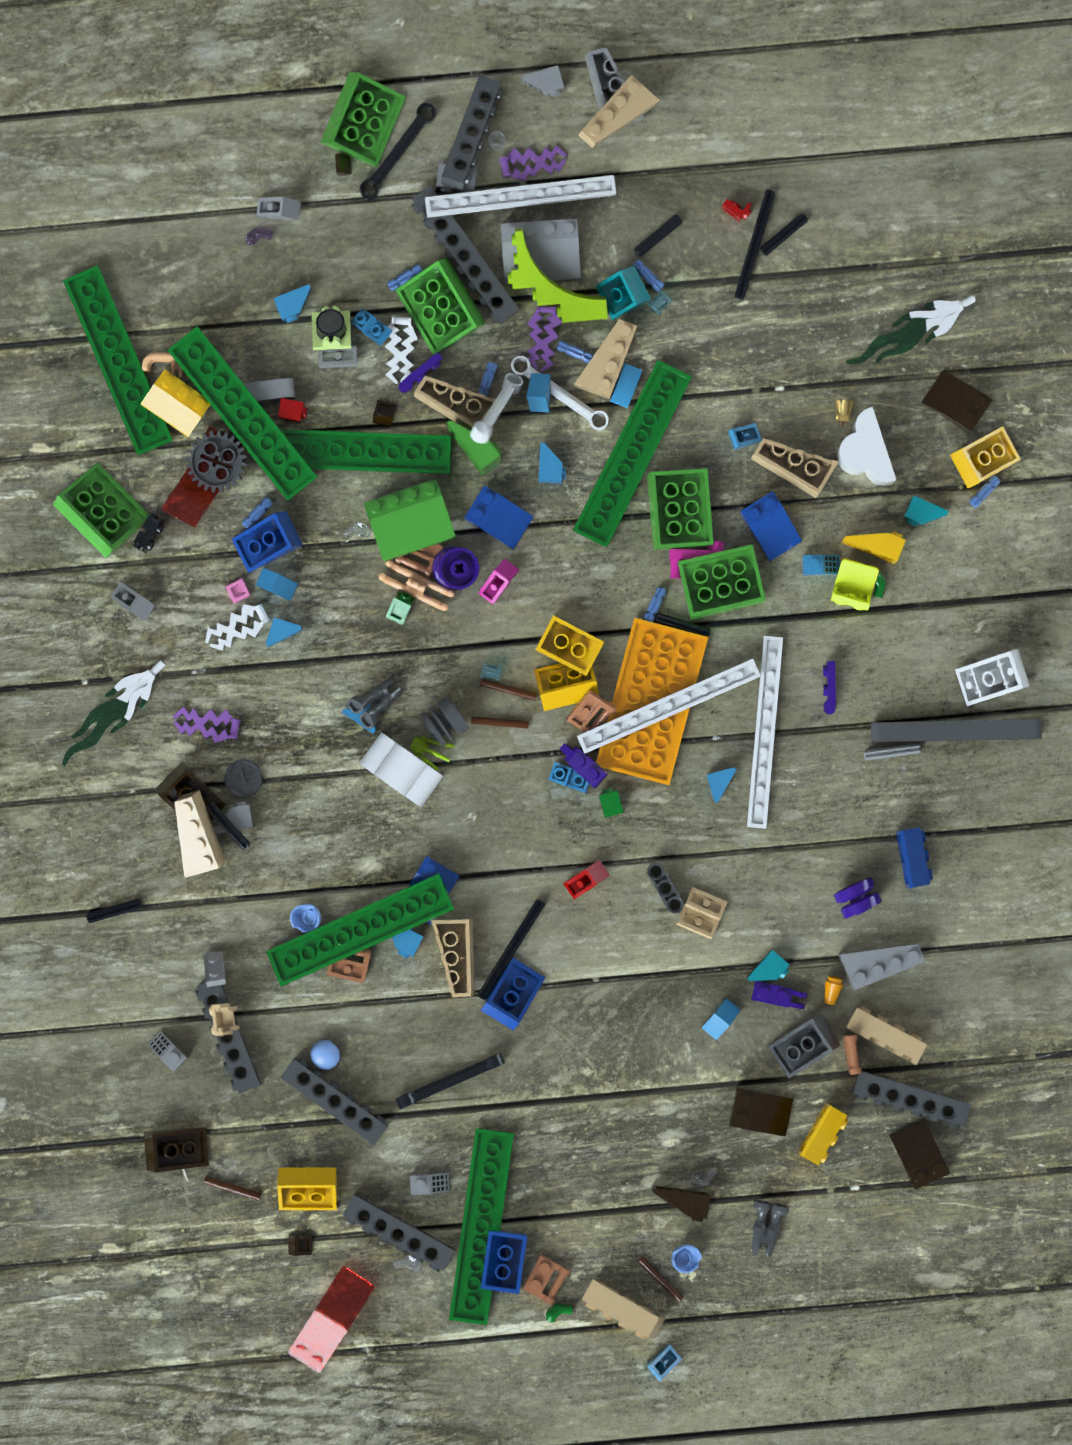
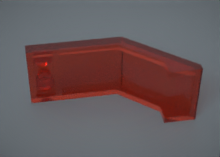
[161,426,243,528]
[287,1266,375,1374]

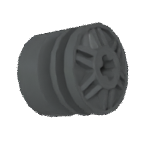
[420,696,469,746]

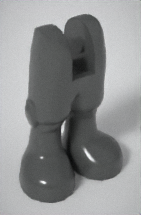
[348,678,403,729]
[752,1200,790,1257]

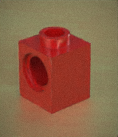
[278,398,307,423]

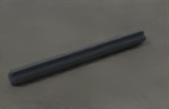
[734,189,775,300]
[478,899,545,1000]

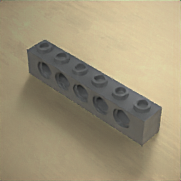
[441,75,503,191]
[195,982,261,1094]
[280,1058,388,1145]
[852,1071,971,1128]
[343,1193,455,1272]

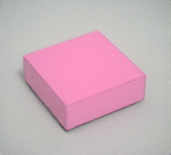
[225,578,251,604]

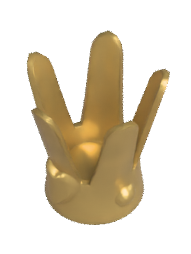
[835,399,855,428]

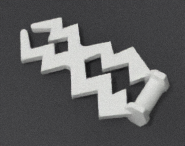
[384,315,418,384]
[205,604,271,651]

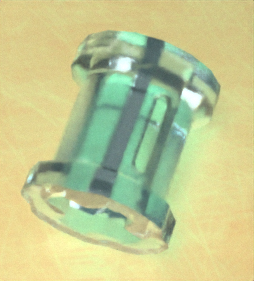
[647,290,672,316]
[480,662,502,681]

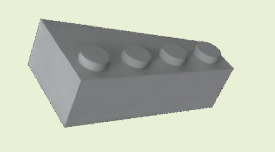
[585,48,645,124]
[838,943,926,990]

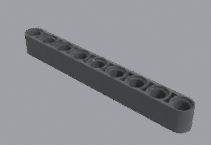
[871,719,1042,742]

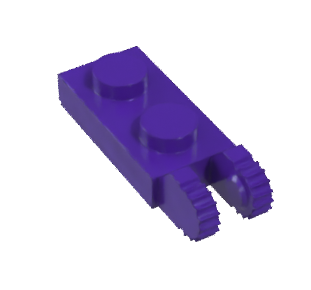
[398,353,442,394]
[823,661,836,715]
[751,981,808,1009]

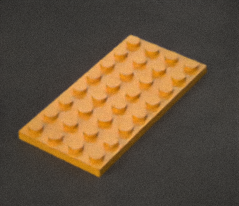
[596,618,708,785]

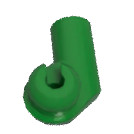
[873,571,886,598]
[546,1303,573,1323]

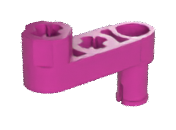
[669,541,724,579]

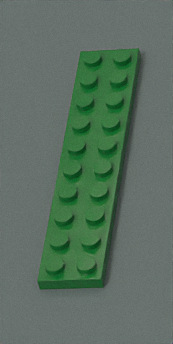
[63,265,173,456]
[167,326,318,501]
[573,360,692,548]
[258,429,451,475]
[266,874,455,987]
[449,1128,514,1325]

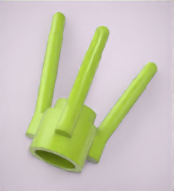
[410,736,455,771]

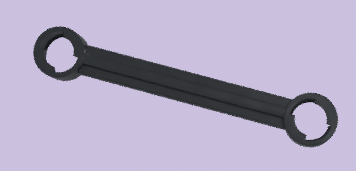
[360,103,436,200]
[395,1052,505,1109]

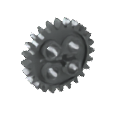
[185,430,248,493]

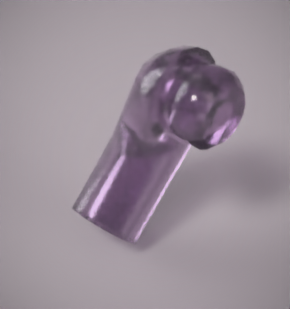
[245,228,273,246]

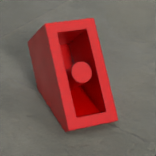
[564,860,610,900]

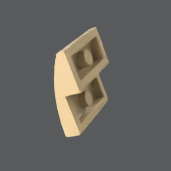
[676,887,727,940]

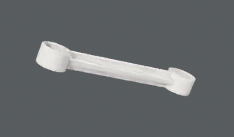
[511,356,609,431]
[470,373,523,443]

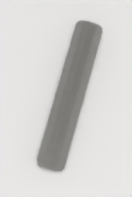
[864,743,921,760]

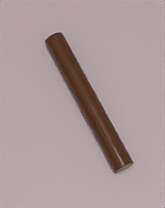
[480,678,537,701]
[471,716,529,729]
[204,1176,261,1201]
[637,1256,684,1302]

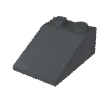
[768,1013,841,1078]

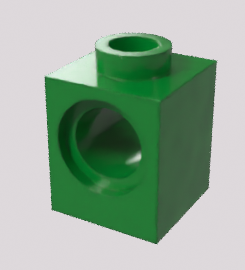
[599,788,624,818]

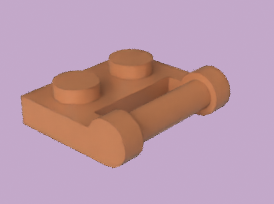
[395,544,443,578]
[566,689,617,733]
[327,949,372,983]
[843,1034,862,1075]
[522,1254,571,1305]

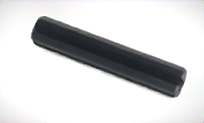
[760,213,808,256]
[634,214,683,257]
[655,613,711,637]
[206,803,250,850]
[86,898,142,923]

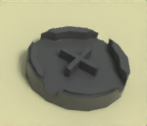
[224,759,263,798]

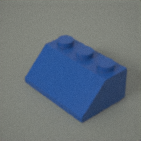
[896,827,933,888]
[481,1230,527,1294]

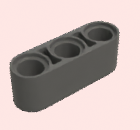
[647,863,684,914]

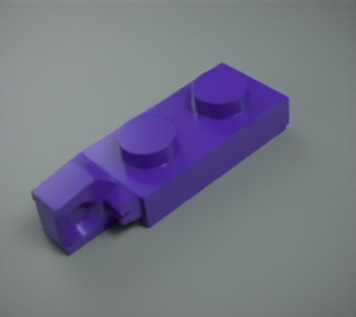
[560,743,608,788]

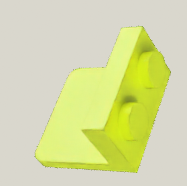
[831,558,879,611]

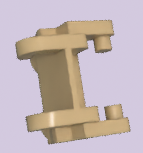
[209,1003,240,1036]

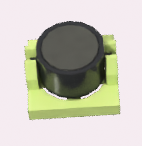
[312,306,351,350]

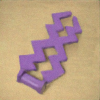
[499,145,567,182]
[527,305,562,372]
[173,707,241,743]

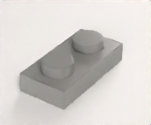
[318,346,358,368]
[204,951,226,987]

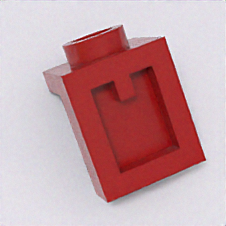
[721,199,752,222]

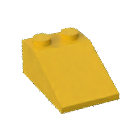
[950,426,1021,488]
[841,531,906,564]
[535,615,604,676]

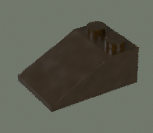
[922,370,993,434]
[155,762,226,820]
[729,1087,793,1136]
[889,1119,950,1190]
[144,1127,209,1173]
[651,1185,710,1222]

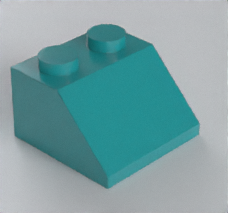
[596,266,651,320]

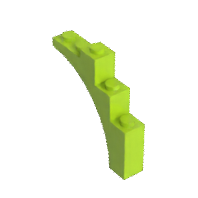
[507,228,608,323]

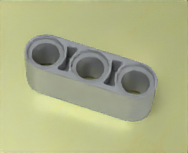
[243,378,295,403]

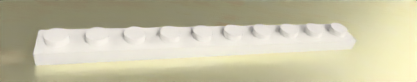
[425,175,617,218]
[747,636,783,829]
[577,659,761,754]

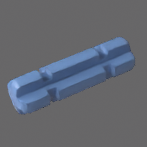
[632,260,664,292]
[388,264,423,291]
[557,340,594,363]
[478,362,497,397]
[969,475,1000,508]
[242,497,273,529]
[643,587,667,622]

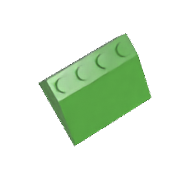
[320,72,406,167]
[395,258,486,355]
[447,420,502,476]
[53,462,150,559]
[647,468,714,551]
[364,479,456,562]
[678,544,766,620]

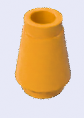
[824,975,844,1005]

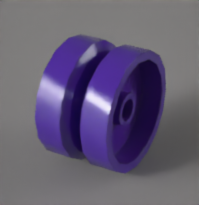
[432,546,479,590]
[833,877,882,919]

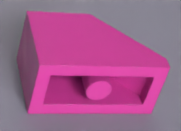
[478,558,519,604]

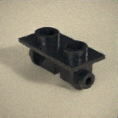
[133,513,165,553]

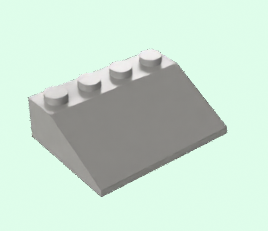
[501,219,581,284]

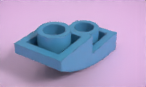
[351,308,393,346]
[610,363,642,408]
[548,762,590,794]

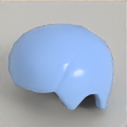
[290,903,321,933]
[310,1040,340,1070]
[671,1244,702,1273]

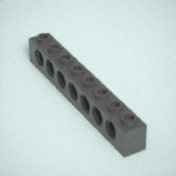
[411,185,519,325]

